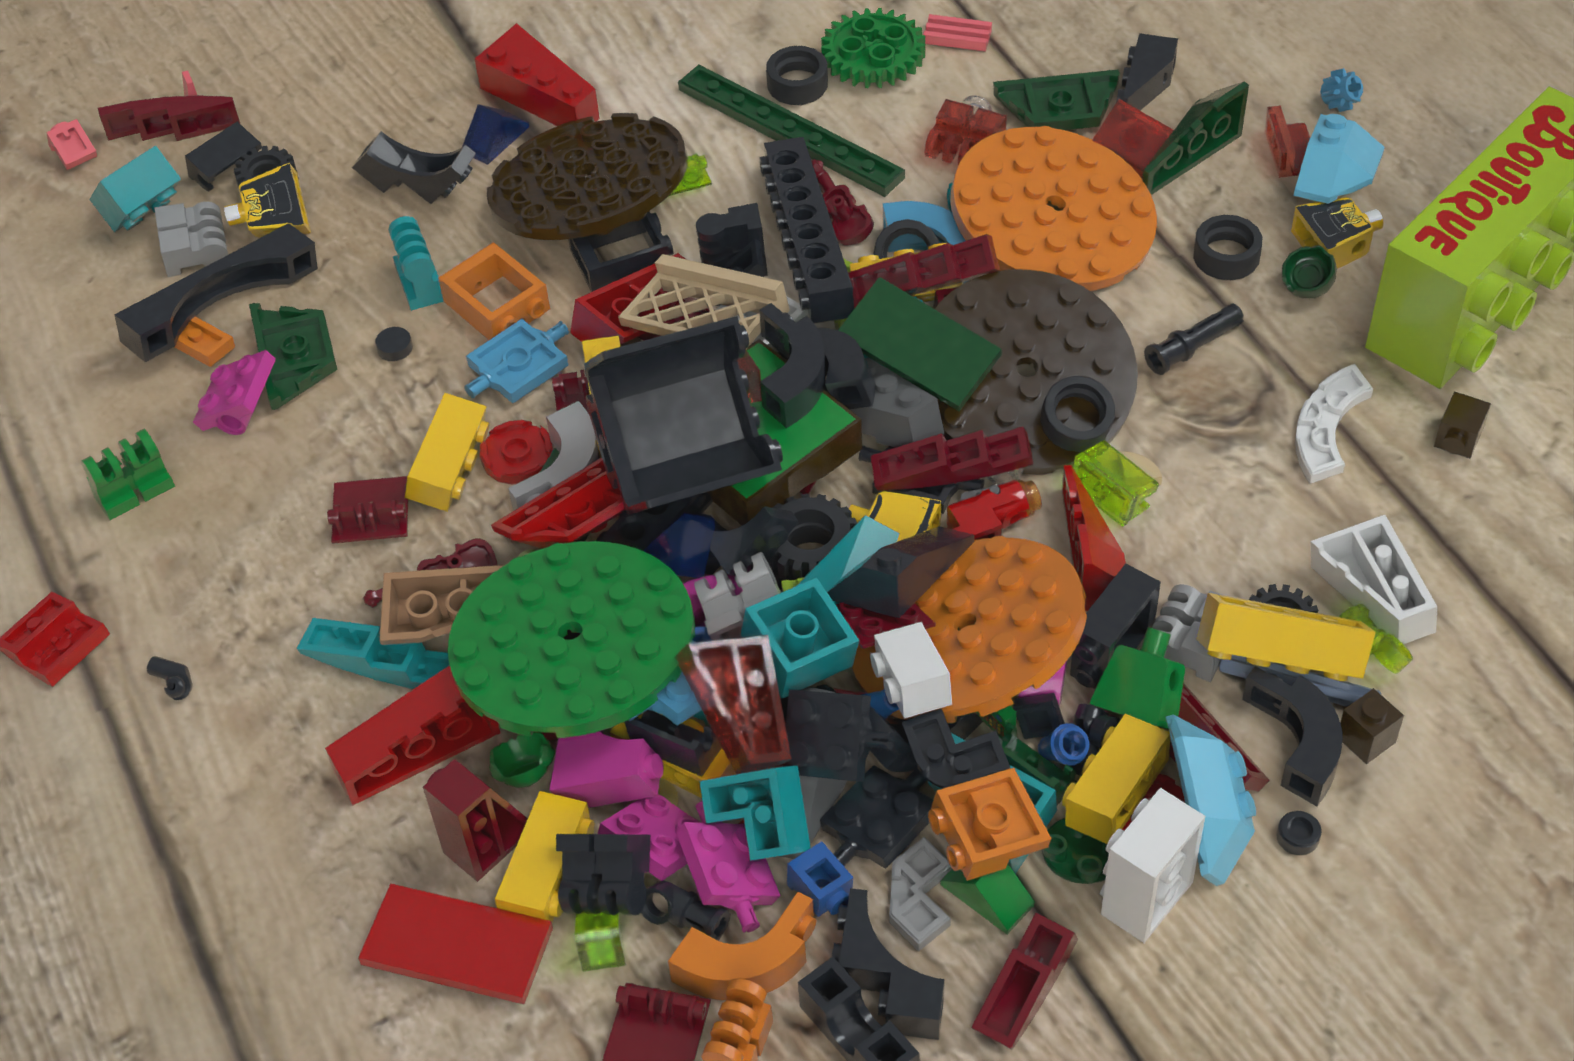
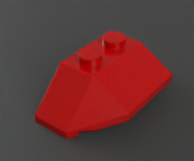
[491,458,625,549]

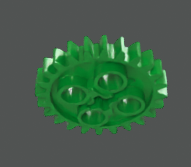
[821,8,926,89]

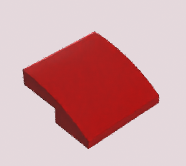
[0,591,110,687]

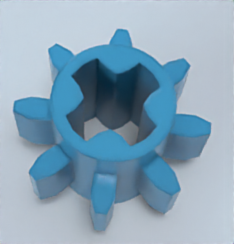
[1320,68,1363,112]

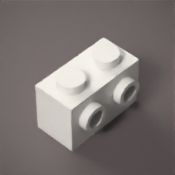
[870,622,952,718]

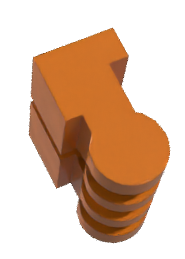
[701,978,773,1061]

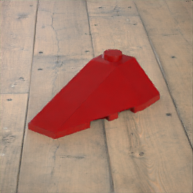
[570,253,686,344]
[1062,465,1126,611]

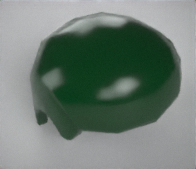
[1282,245,1337,299]

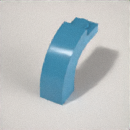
[883,201,969,284]

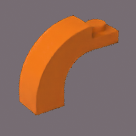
[668,892,817,1000]

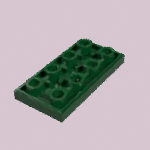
[838,277,1002,411]

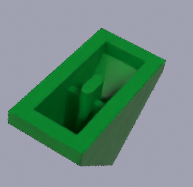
[940,864,1035,935]

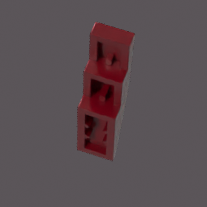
[98,95,240,141]
[848,234,1000,309]
[871,426,1034,491]

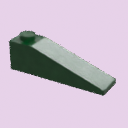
[1143,82,1249,195]

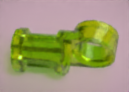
[1339,604,1413,674]

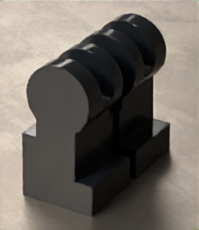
[695,203,768,276]
[556,834,651,916]

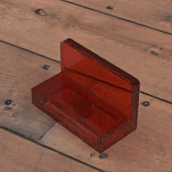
[1265,105,1310,178]

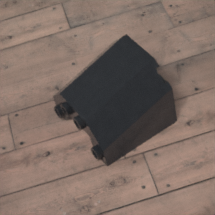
[584,316,783,515]

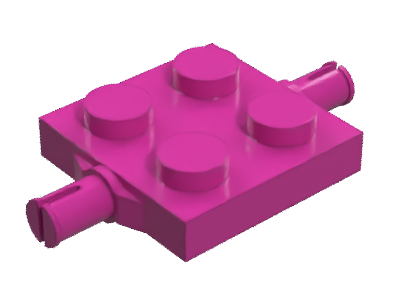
[676,801,781,933]

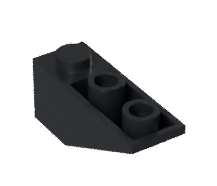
[1116,33,1178,124]

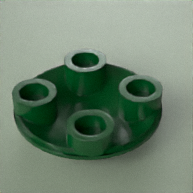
[1042,818,1109,884]

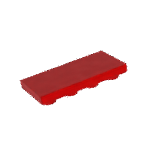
[358,883,553,1005]

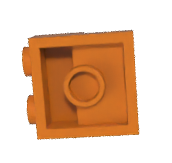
[928,768,1052,881]

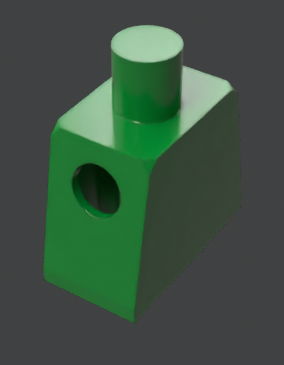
[1090,627,1185,729]

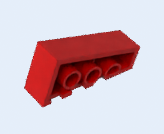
[474,23,600,126]
[325,665,501,806]

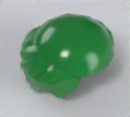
[489,732,555,788]

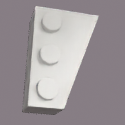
[1311,515,1437,646]

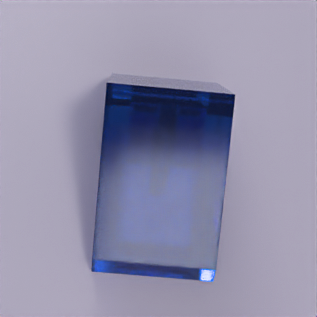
[462,104,530,165]
[643,514,715,578]

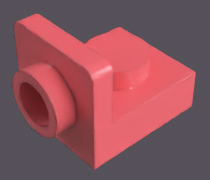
[46,119,97,170]

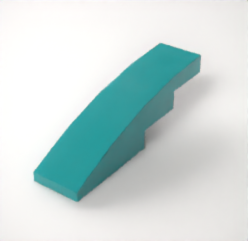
[296,618,449,689]

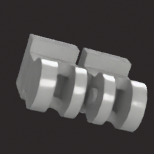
[154,202,228,277]
[694,552,781,647]
[1152,584,1225,683]

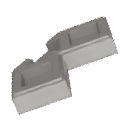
[889,837,952,952]

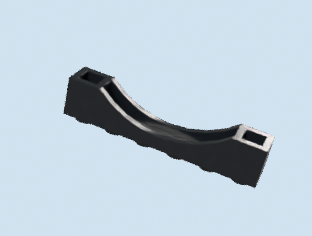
[114,223,318,362]

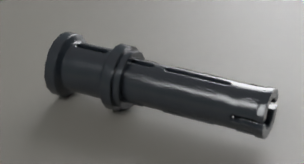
[1144,303,1244,375]

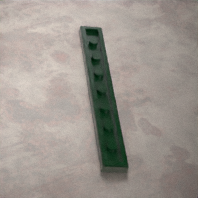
[678,64,905,197]

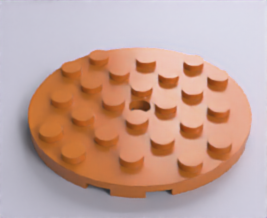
[950,126,1157,291]
[852,536,1087,723]

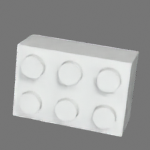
[1100,788,1206,943]

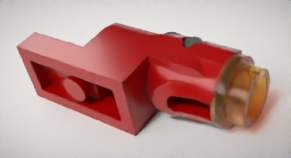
[947,480,1042,540]

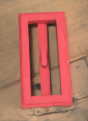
[923,14,992,52]

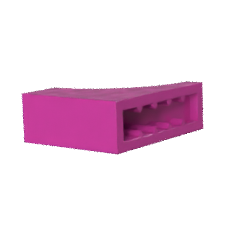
[549,730,664,808]

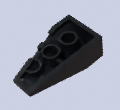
[827,526,975,618]

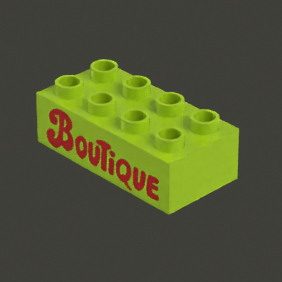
[1365,86,1574,389]

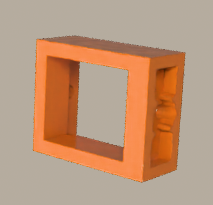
[438,242,550,340]

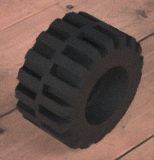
[768,494,857,590]

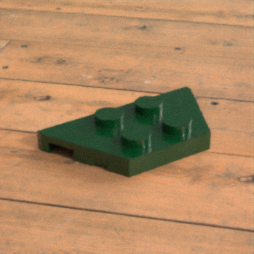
[993,69,1120,130]
[249,303,338,410]

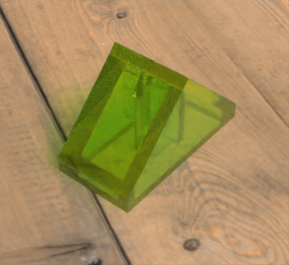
[574,911,626,972]

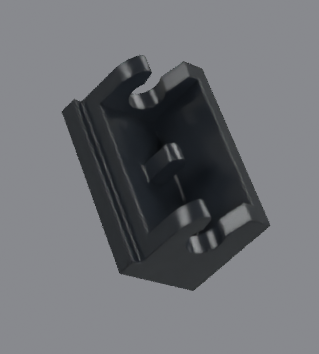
[185,121,261,192]
[624,710,724,777]

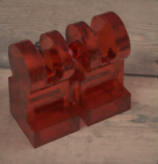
[924,99,1007,166]

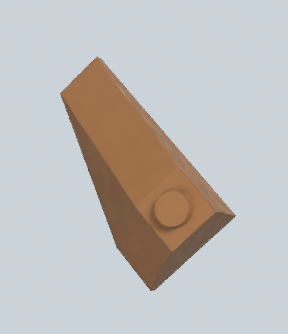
[380,565,504,645]

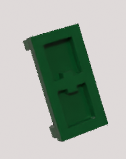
[998,723,1077,805]

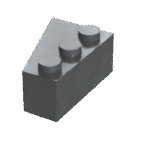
[824,357,944,448]

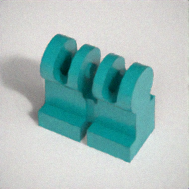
[388,216,444,311]

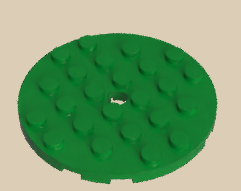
[448,541,695,738]

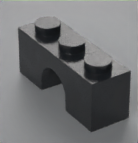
[798,957,920,1061]

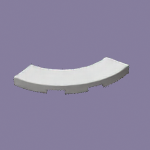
[1295,364,1373,484]

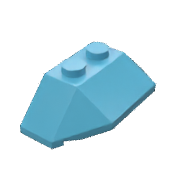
[1293,114,1385,204]
[1166,714,1256,886]

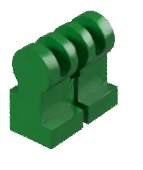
[81,428,175,520]

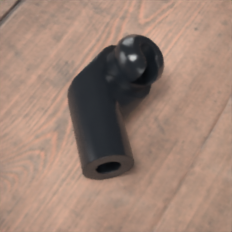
[147,656,193,700]

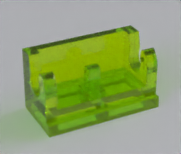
[1073,440,1159,527]

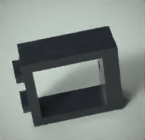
[568,211,674,292]
[1070,563,1161,689]

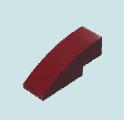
[971,913,1078,1050]

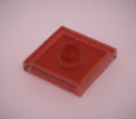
[1092,99,1173,179]

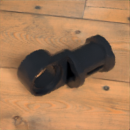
[641,880,731,941]

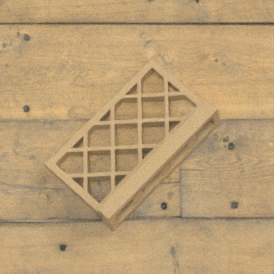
[618,254,790,351]

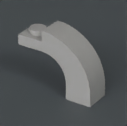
[508,401,599,511]

